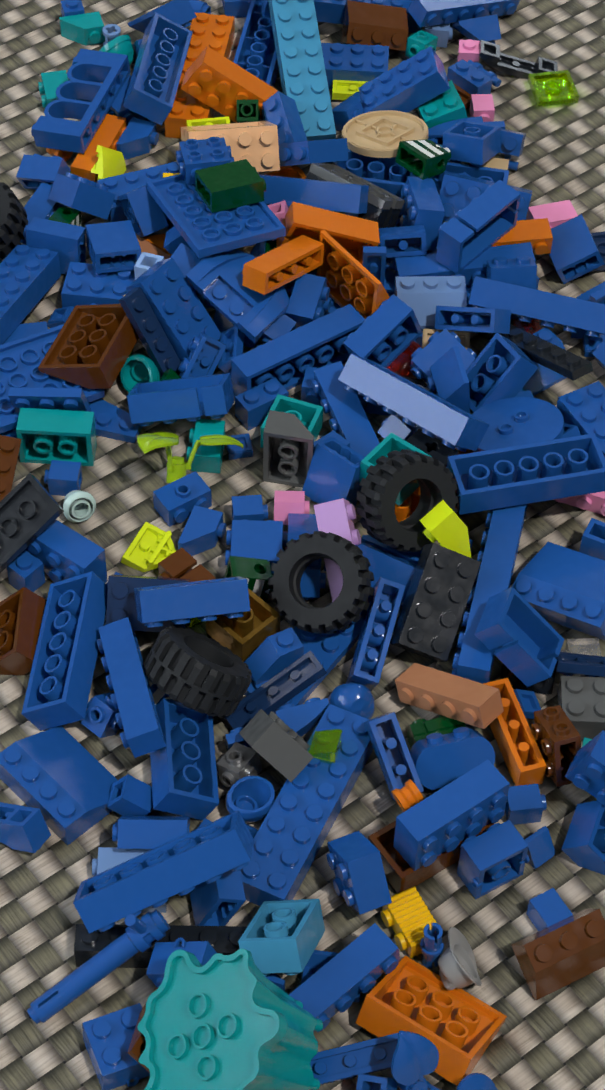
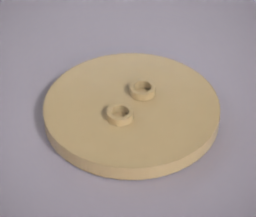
[342,110,429,158]

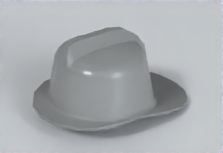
[438,927,482,990]

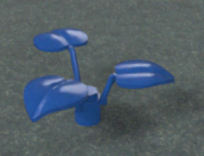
[391,1031,498,1090]

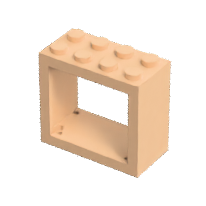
[180,121,280,172]

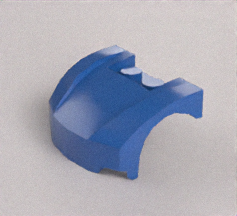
[186,249,290,343]

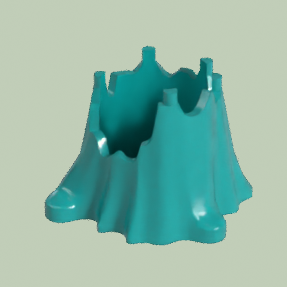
[137,948,323,1090]

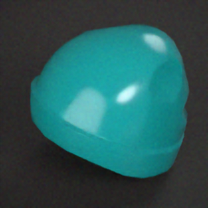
[99,35,134,65]
[120,354,160,392]

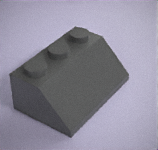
[263,410,314,488]

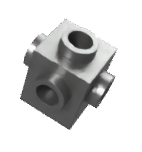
[216,742,262,788]

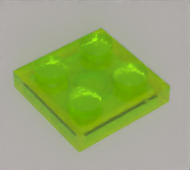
[528,70,579,107]

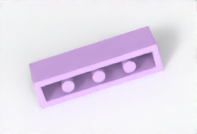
[314,498,369,602]

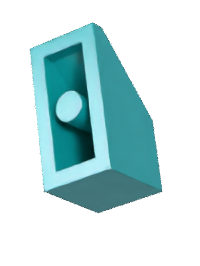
[59,11,105,46]

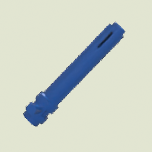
[27,909,170,1024]

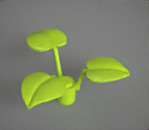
[137,432,243,483]

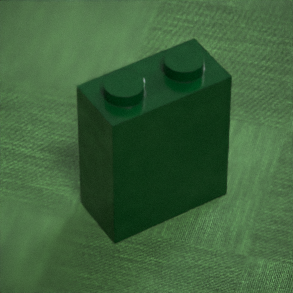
[195,159,266,213]

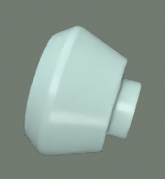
[63,490,96,523]

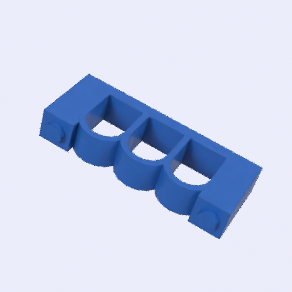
[31,49,131,154]

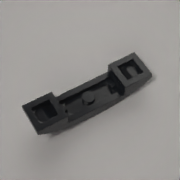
[479,40,558,80]

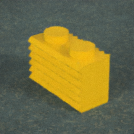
[381,886,436,958]

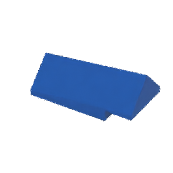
[324,540,417,607]

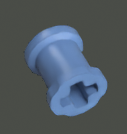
[102,24,121,46]

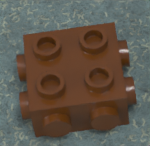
[531,705,581,787]

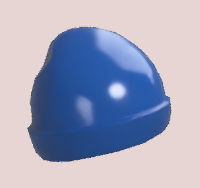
[328,682,375,720]
[225,776,275,823]

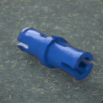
[420,923,444,968]

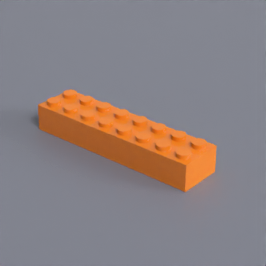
[165,13,235,139]

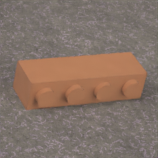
[395,663,504,729]

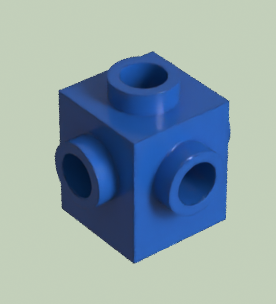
[81,693,120,738]

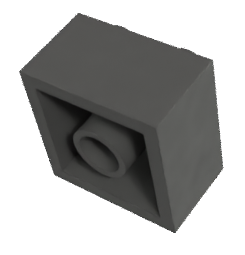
[557,676,605,740]
[239,709,314,782]

